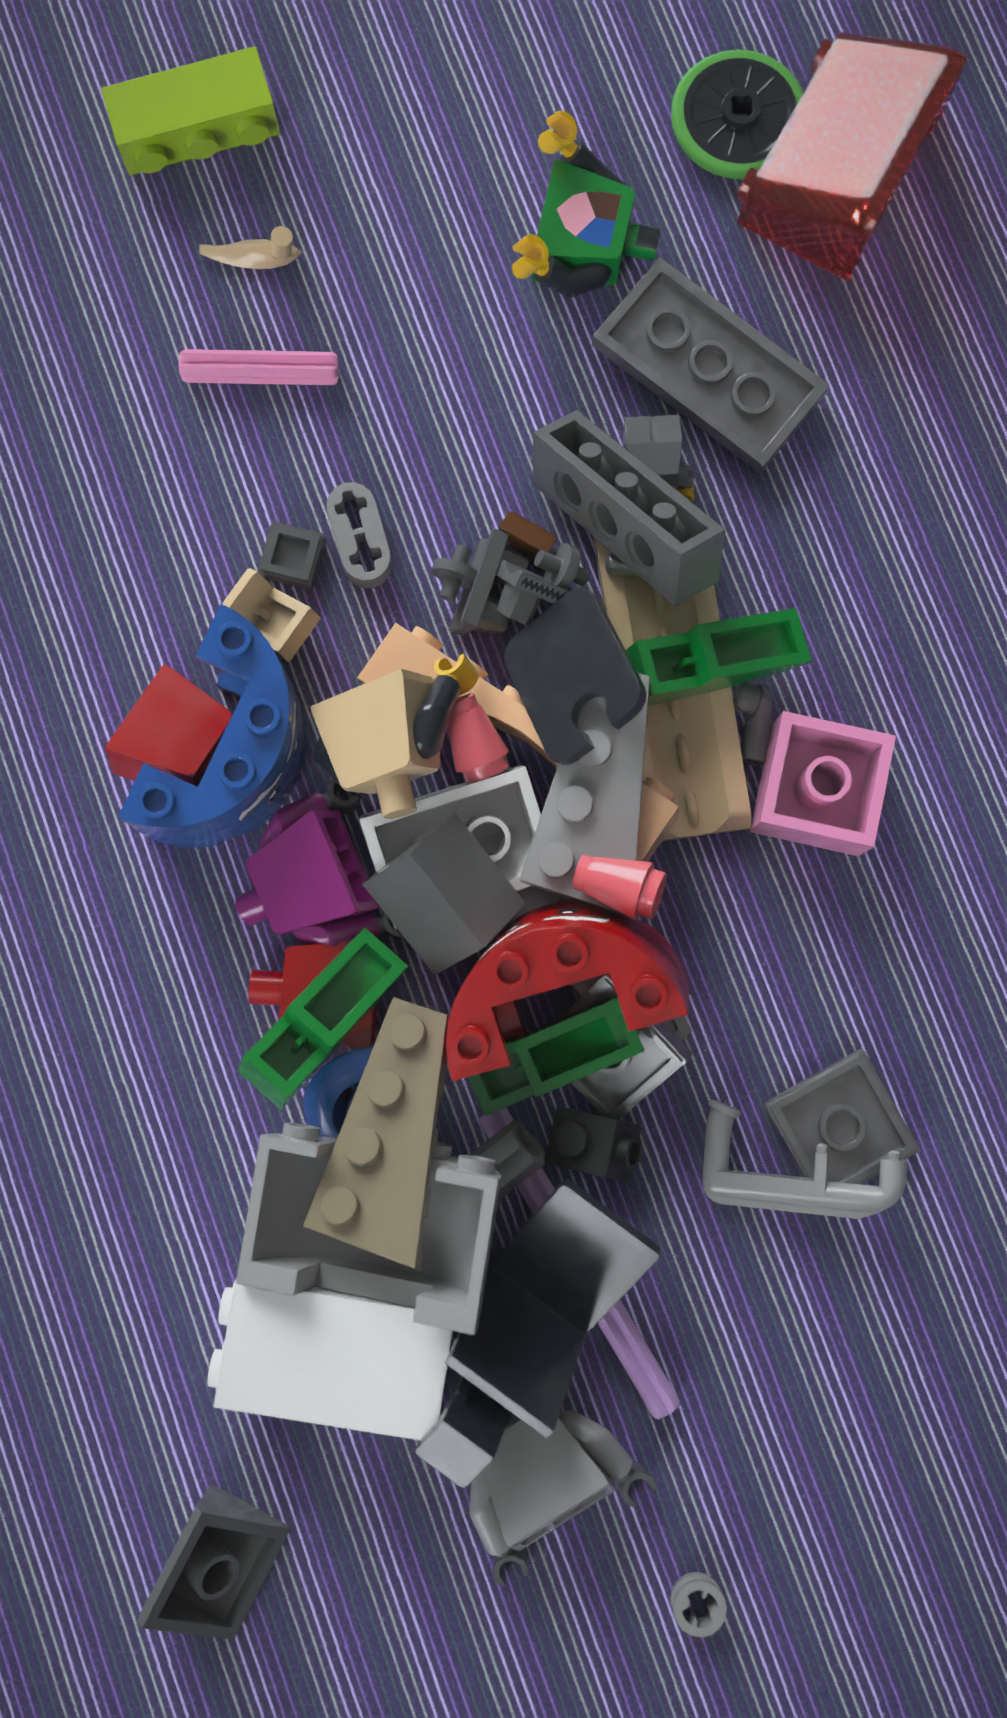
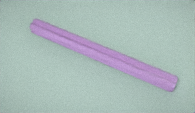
[479,1107,680,1419]

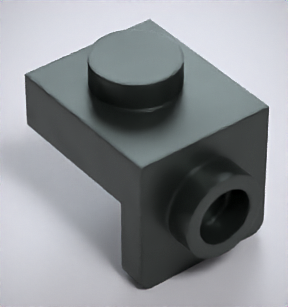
[545,1106,642,1181]

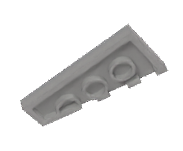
[519,673,650,918]

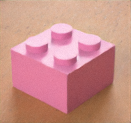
[749,711,896,856]

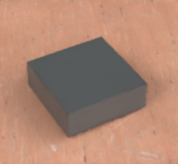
[258,521,326,591]

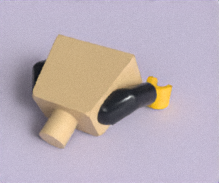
[310,654,479,819]

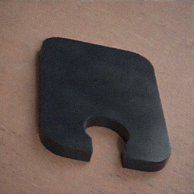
[504,587,647,765]

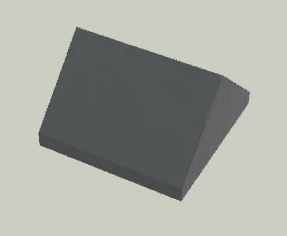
[362,812,526,975]
[136,1483,290,1640]

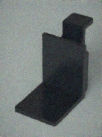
[416,1179,661,1488]

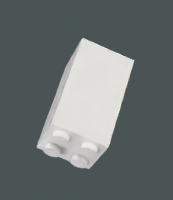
[207,1280,453,1440]

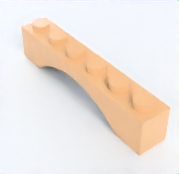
[357,623,679,862]

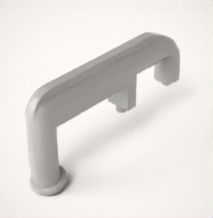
[702,1099,908,1219]

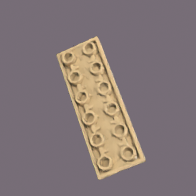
[593,508,751,841]

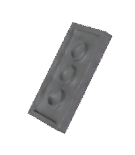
[592,257,830,474]

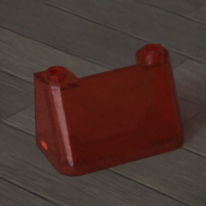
[736,32,969,281]

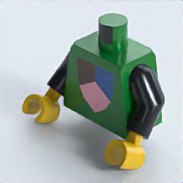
[512,111,661,298]

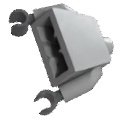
[469,1410,655,1586]

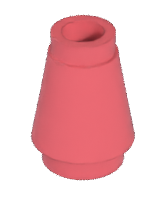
[447,693,509,783]
[572,854,667,921]

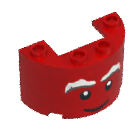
[446,900,689,1081]

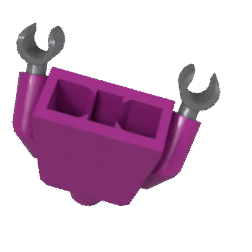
[235,779,404,946]

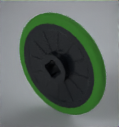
[671,50,808,179]

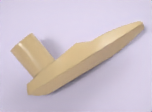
[199,226,302,269]

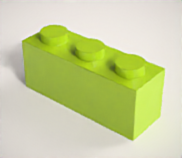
[100,46,280,176]

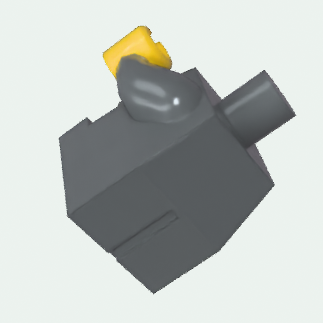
[623,415,695,502]

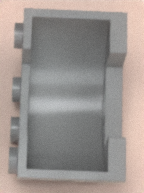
[236,1122,502,1335]

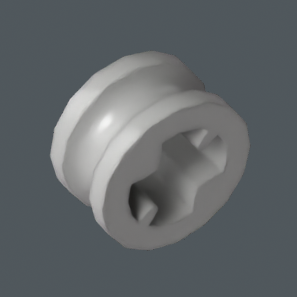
[670,1572,727,1638]

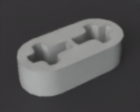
[326,482,392,589]

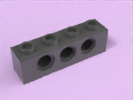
[533,410,726,607]

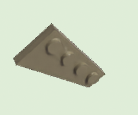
[303,997,449,1271]

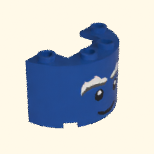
[118,604,306,848]

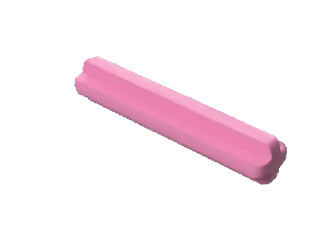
[178,349,339,385]

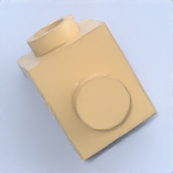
[222,568,321,663]

